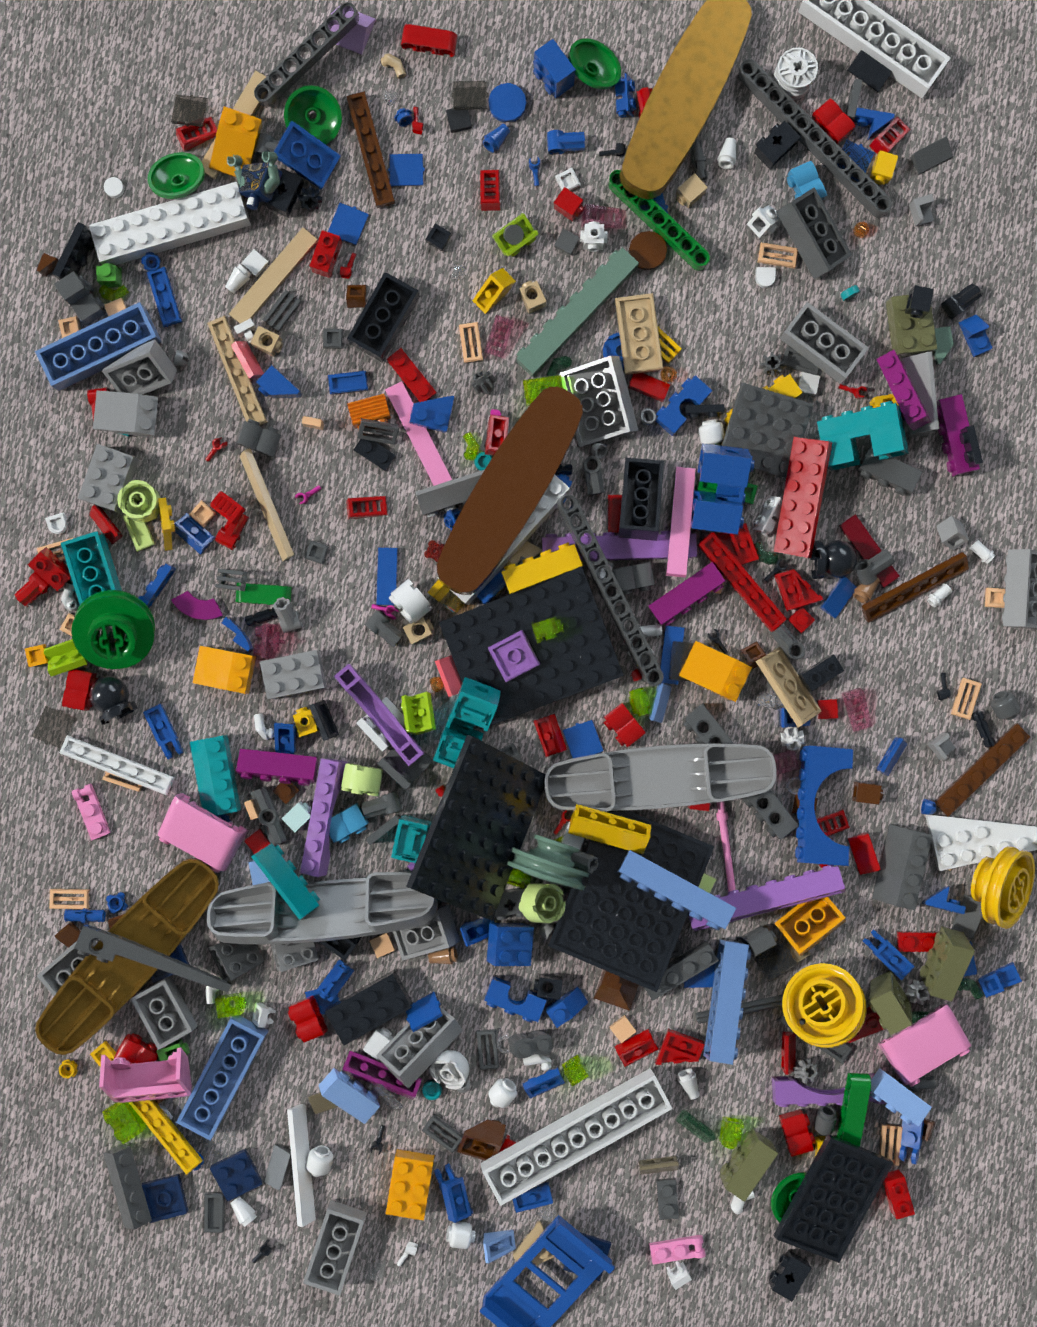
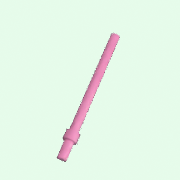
[716,801,736,892]

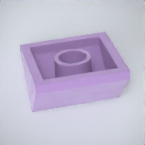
[331,5,376,55]

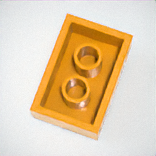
[774,897,846,957]
[386,1149,435,1221]

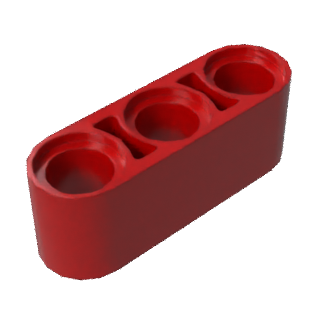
[401,24,458,57]

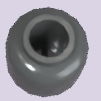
[991,691,1020,720]

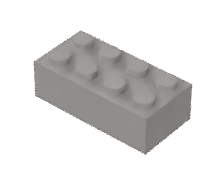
[779,302,869,384]
[303,1200,367,1296]

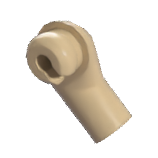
[381,53,406,79]

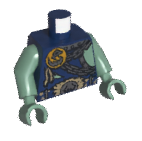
[227,151,283,210]

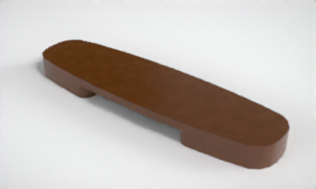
[437,386,583,595]

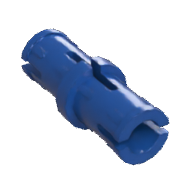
[64,908,106,923]

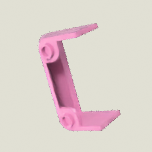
[99,1048,192,1103]

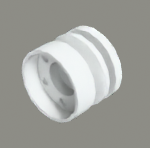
[772,47,818,100]

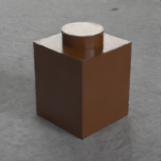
[852,781,883,805]

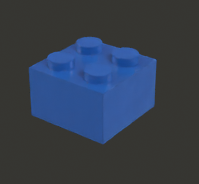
[533,39,576,98]
[487,923,534,966]

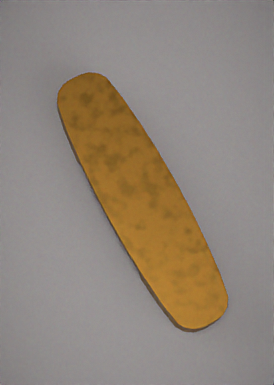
[620,0,752,199]
[35,858,219,1055]

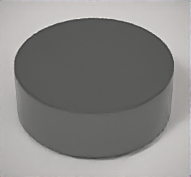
[503,224,524,245]

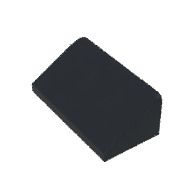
[847,50,892,92]

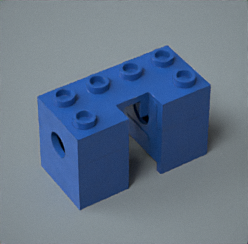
[691,443,754,534]

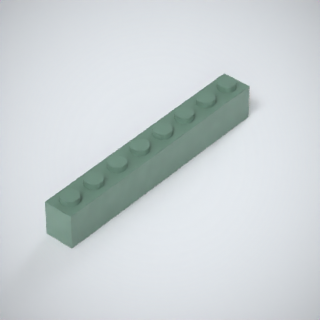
[516,247,639,377]

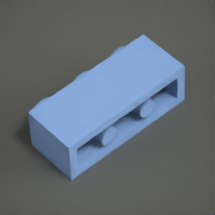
[318,1068,380,1124]
[870,1068,932,1127]

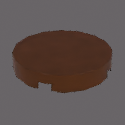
[629,231,667,270]

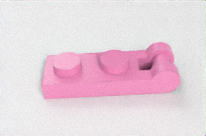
[72,783,111,841]
[649,1235,706,1265]

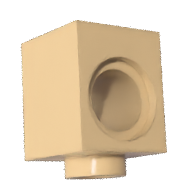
[676,173,708,208]
[519,281,546,314]
[250,326,283,357]
[403,617,434,645]

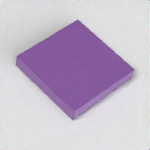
[488,630,540,682]

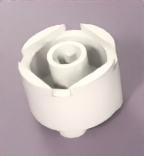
[389,579,433,624]

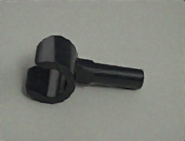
[599,143,626,157]
[764,559,788,582]
[708,629,728,654]
[937,673,951,700]
[370,1125,385,1155]
[252,1239,275,1263]

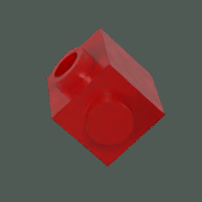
[553,187,584,222]

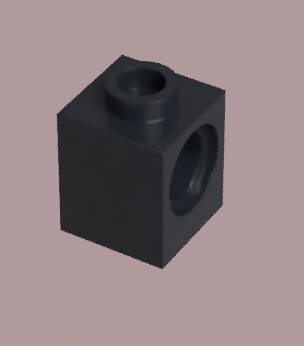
[905,285,934,318]
[534,974,563,1000]

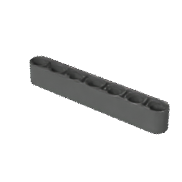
[254,2,360,107]

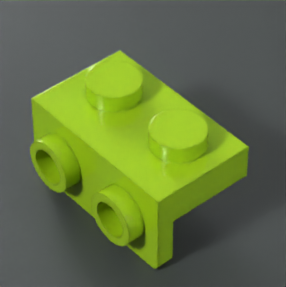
[492,213,539,257]
[401,692,436,735]

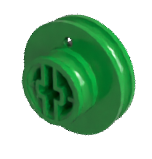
[71,590,155,669]

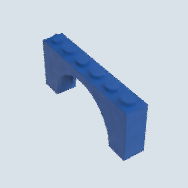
[795,745,853,866]

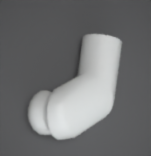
[61,583,78,611]
[254,714,274,740]

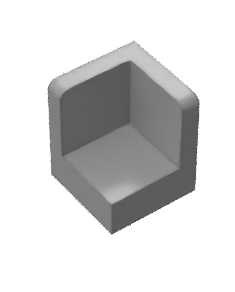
[909,194,934,227]
[937,516,969,550]
[928,732,956,760]

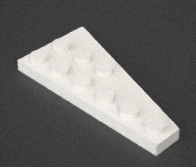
[925,815,1037,871]

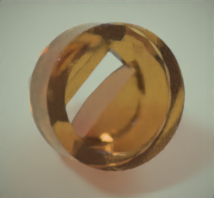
[853,222,869,238]
[660,366,677,382]
[429,677,444,693]

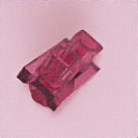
[254,623,285,659]

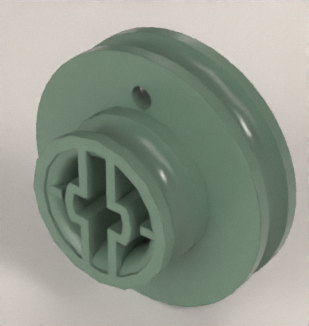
[507,834,589,890]

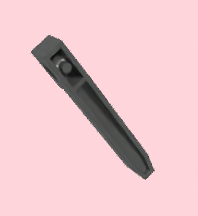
[74,924,231,992]

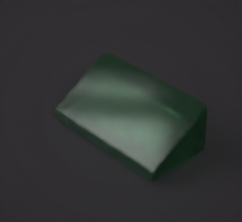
[675,1110,716,1143]

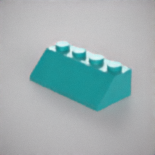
[61,531,122,604]
[190,735,241,815]
[251,843,320,920]

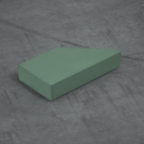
[934,326,954,365]

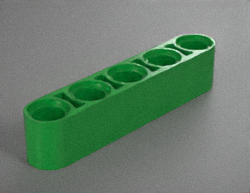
[837,1073,871,1147]

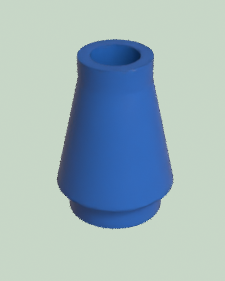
[483,124,510,152]

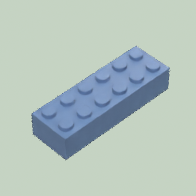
[35,302,162,391]
[617,850,736,931]
[703,939,751,1065]
[176,1013,269,1141]

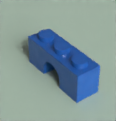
[655,375,713,436]
[484,976,547,1023]

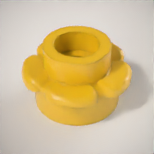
[59,1059,78,1078]

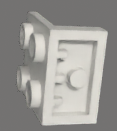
[356,697,405,751]

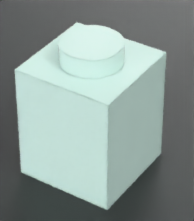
[282,801,312,832]

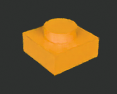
[24,644,48,667]

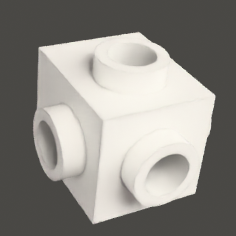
[747,205,781,238]
[580,221,608,252]

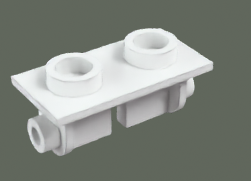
[753,496,782,536]

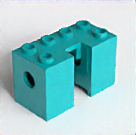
[817,401,909,471]
[433,677,501,768]
[391,815,432,863]

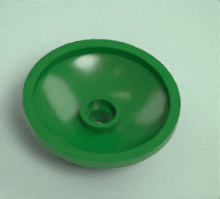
[568,38,621,89]
[284,85,342,144]
[147,152,205,199]
[771,1172,806,1223]

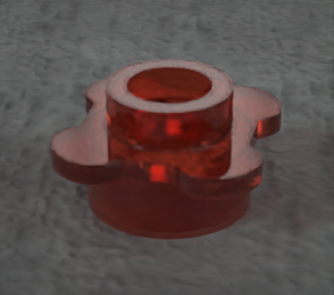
[424,540,444,562]

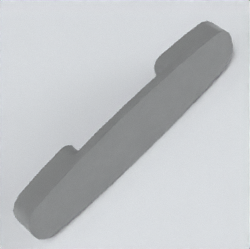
[545,743,776,811]
[207,872,438,944]

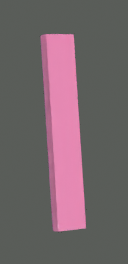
[385,381,452,486]
[666,467,696,578]

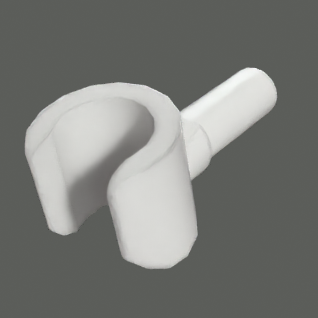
[397,1242,418,1266]

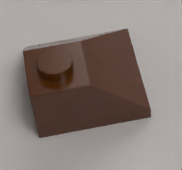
[594,970,639,1011]
[457,1119,506,1161]

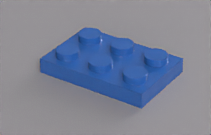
[273,121,341,190]

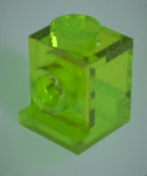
[531,616,563,643]
[215,992,246,1018]
[561,1054,589,1087]
[719,1116,744,1149]

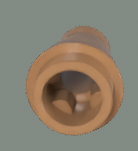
[853,578,880,604]
[428,946,458,965]

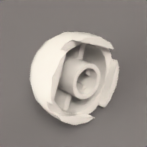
[429,1050,469,1090]

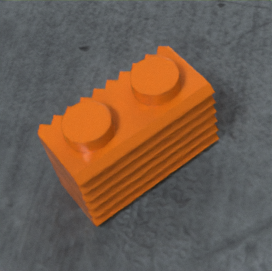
[347,394,391,430]

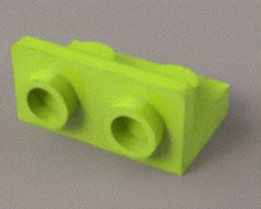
[44,639,88,677]

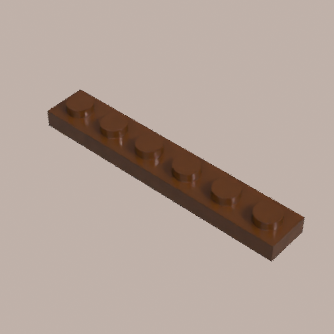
[346,91,395,208]
[861,552,969,623]
[934,723,1030,817]

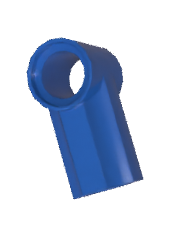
[547,130,585,155]

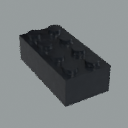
[347,272,420,363]
[618,457,664,541]
[325,969,413,1046]

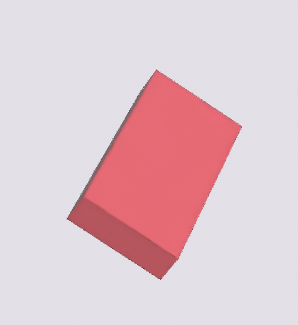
[231,341,264,378]
[435,655,462,697]

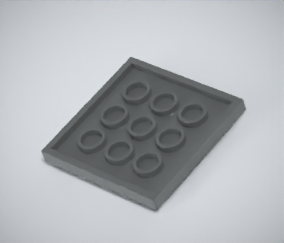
[722,382,814,478]

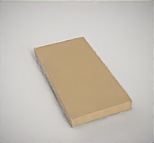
[615,293,663,375]
[756,647,822,727]

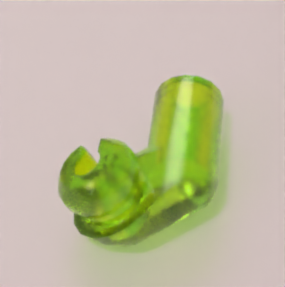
[99,285,130,301]
[462,432,479,461]

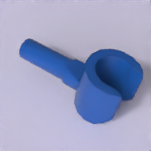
[529,157,540,186]

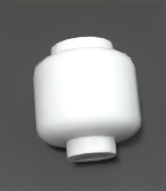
[699,419,725,445]
[488,1078,517,1108]
[306,1145,333,1177]
[446,1222,475,1249]

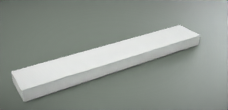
[59,735,175,795]
[287,1104,316,1227]

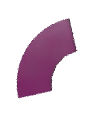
[171,591,224,620]

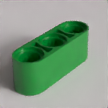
[235,583,292,605]

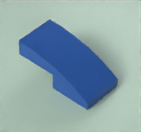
[221,617,253,652]
[978,962,1022,998]

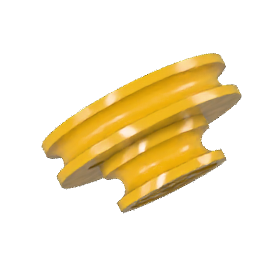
[971,846,1035,929]
[782,963,866,1048]

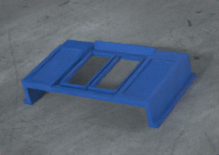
[480,1215,615,1327]

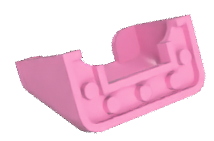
[157,793,249,873]
[878,1004,971,1087]

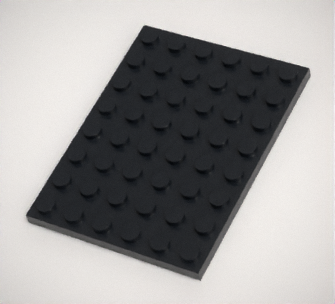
[439,567,624,729]
[406,735,545,921]
[548,810,714,992]

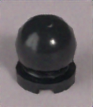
[810,540,857,579]
[89,676,138,725]

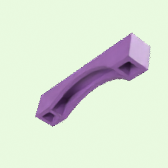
[334,664,425,766]
[300,758,348,877]
[772,1073,886,1107]

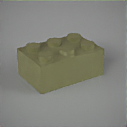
[886,295,937,358]
[920,926,975,1002]
[869,970,912,1035]
[720,1128,778,1202]

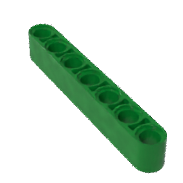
[608,170,710,271]

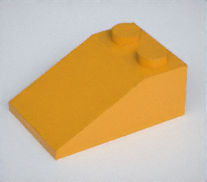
[209,106,262,177]
[679,641,752,702]
[193,646,256,694]

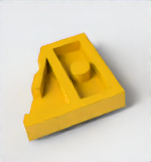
[158,498,175,551]

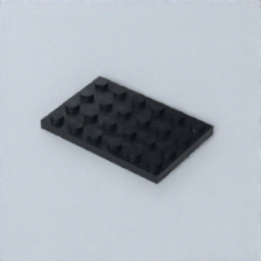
[773,1134,893,1263]

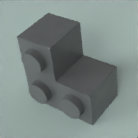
[54,271,106,326]

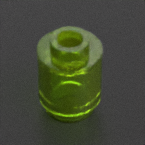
[628,687,652,717]
[507,868,531,888]

